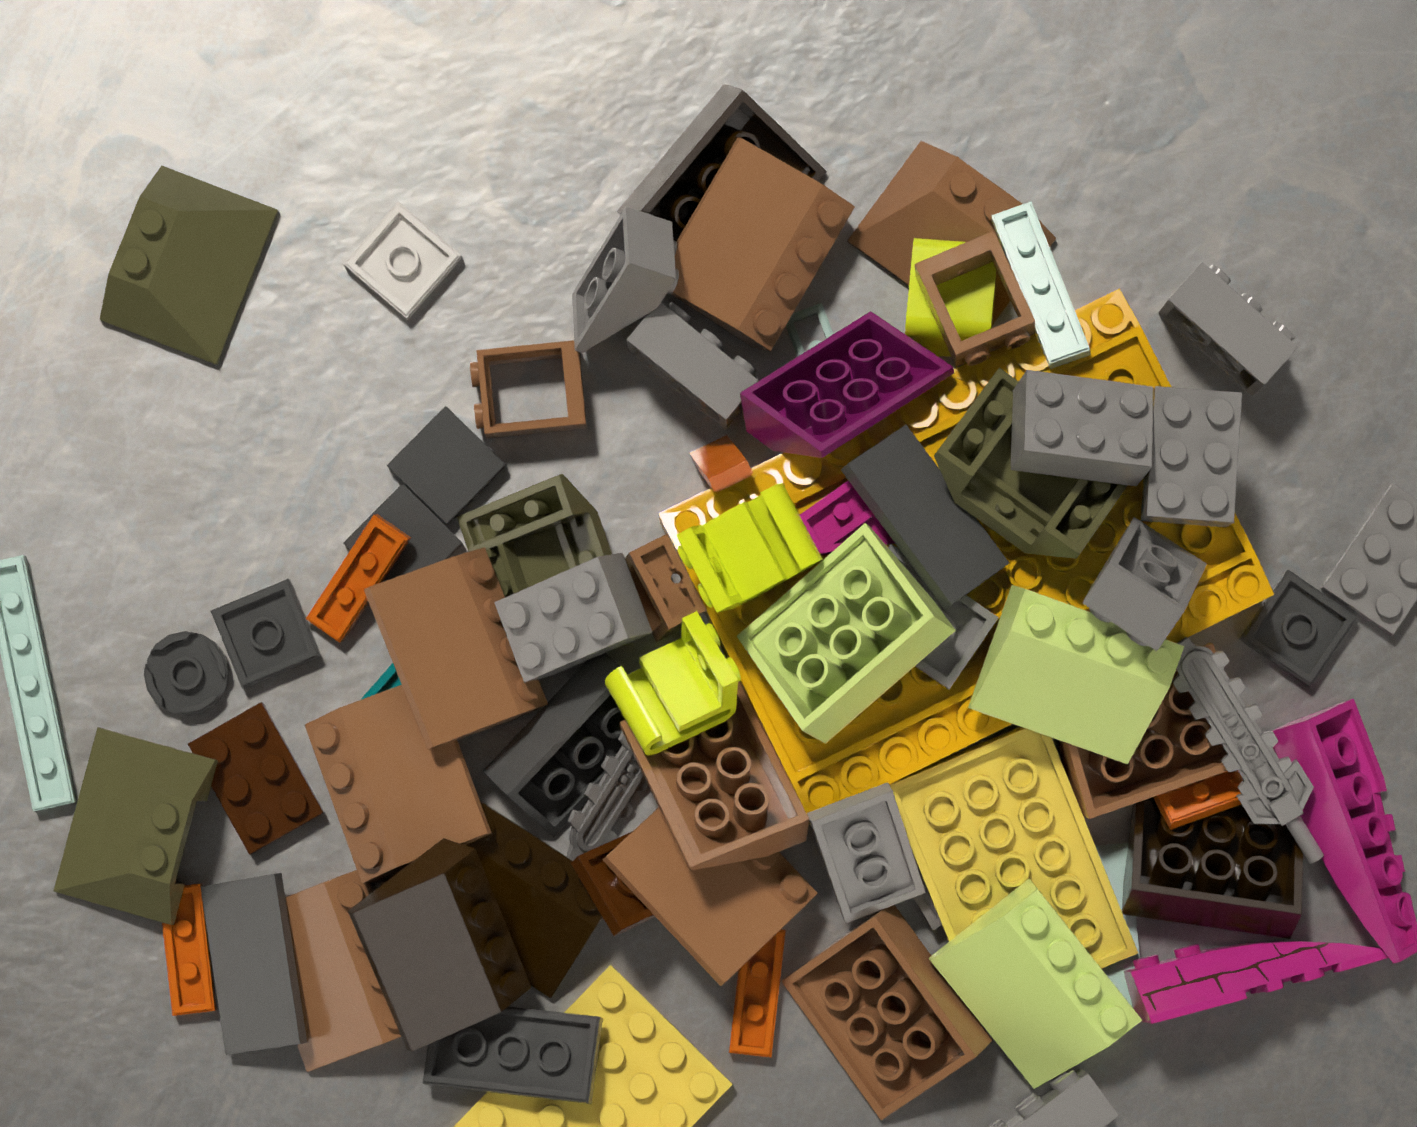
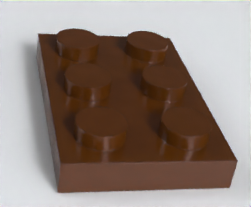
[188,702,325,855]
[571,831,655,937]

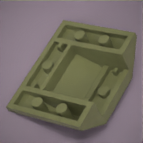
[100,165,279,365]
[934,368,1128,559]
[457,474,612,597]
[53,727,218,925]

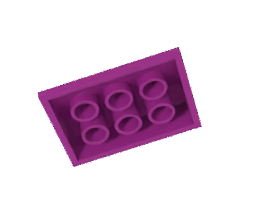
[740,311,954,458]

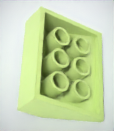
[737,523,956,744]
[968,585,1184,764]
[929,879,1142,1089]

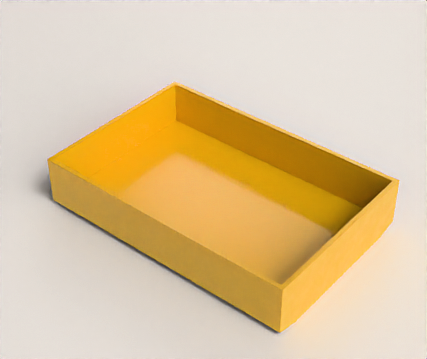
[659,288,1274,824]

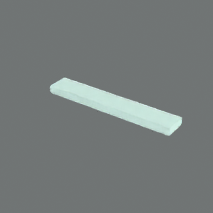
[0,555,77,812]

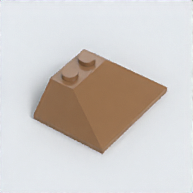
[847,141,1056,325]

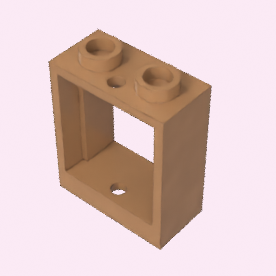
[915,231,1036,367]
[470,340,587,439]
[625,534,707,642]

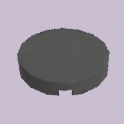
[144,631,230,716]

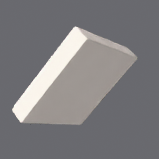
[344,201,462,320]

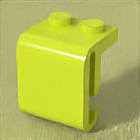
[905,238,996,364]
[676,483,823,613]
[605,611,741,755]

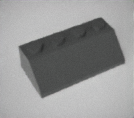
[483,653,628,837]

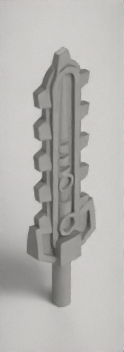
[1172,637,1324,863]
[567,732,649,860]

